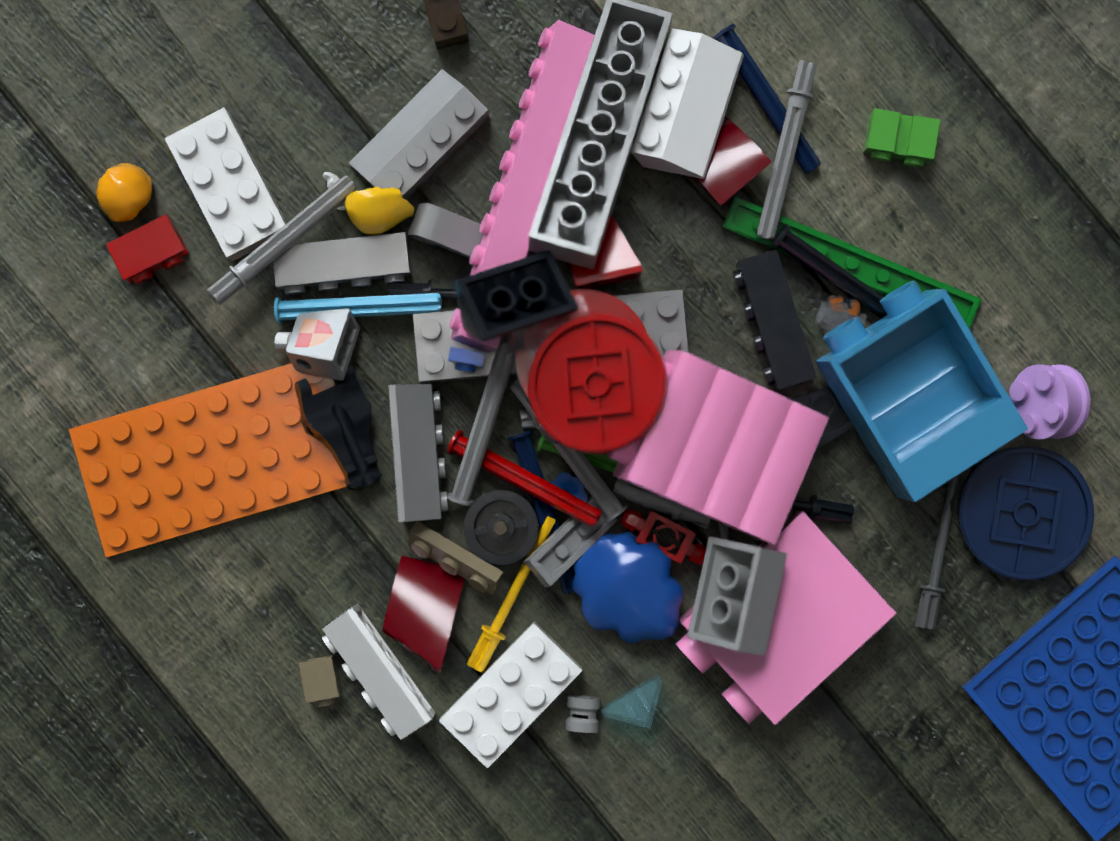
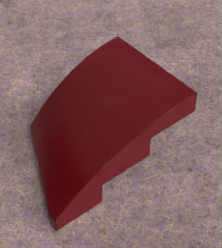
[692,117,772,207]
[382,555,465,673]

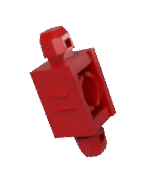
[620,510,707,565]

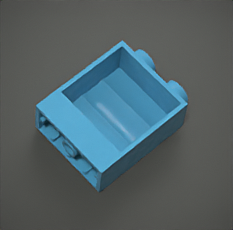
[815,281,1028,502]

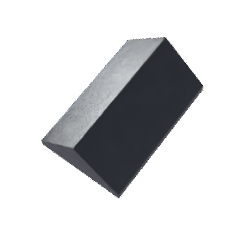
[455,250,578,342]

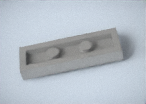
[524,496,617,587]

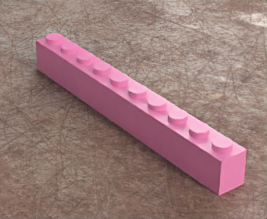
[449,20,595,353]

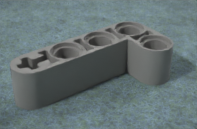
[407,203,537,259]

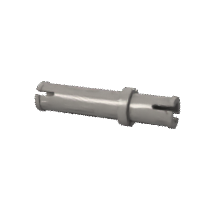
[612,478,710,529]

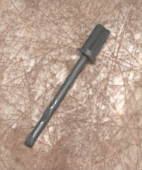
[915,474,960,630]

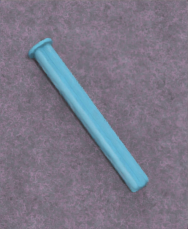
[274,293,442,324]

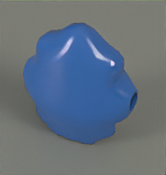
[572,532,684,644]

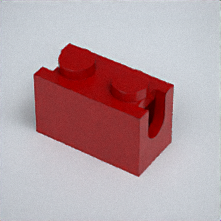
[106,214,189,285]

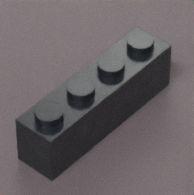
[732,249,817,391]

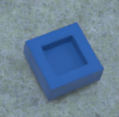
[448,347,486,373]

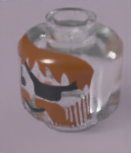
[815,295,866,337]

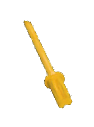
[467,516,556,672]

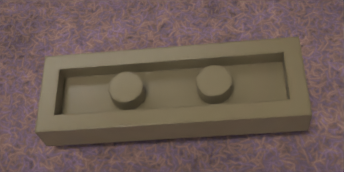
[408,521,503,596]

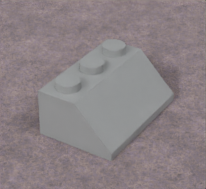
[687,536,787,656]

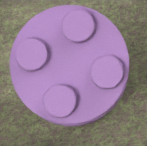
[1009,365,1090,439]

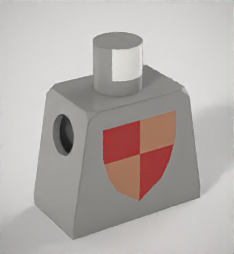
[274,308,360,380]

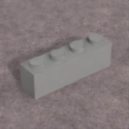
[273,232,412,295]

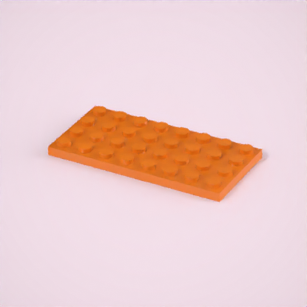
[68,363,347,558]

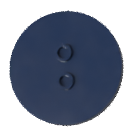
[958,446,1094,580]

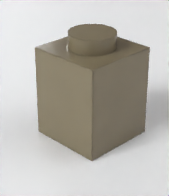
[298,654,342,707]

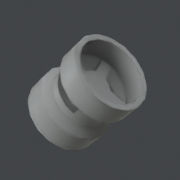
[565,695,601,733]

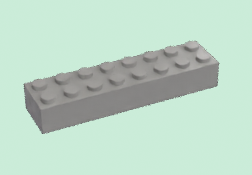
[528,0,673,270]
[413,289,688,384]

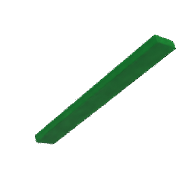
[722,196,982,330]

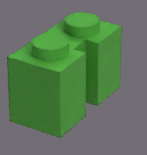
[863,108,940,168]

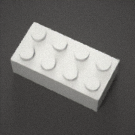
[164,107,287,262]
[439,621,582,769]

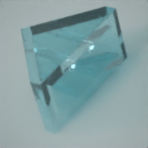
[600,674,663,729]

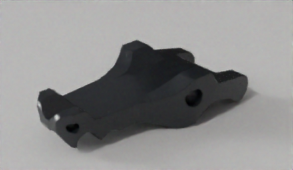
[295,363,382,491]

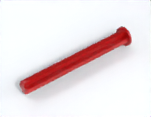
[447,430,602,527]

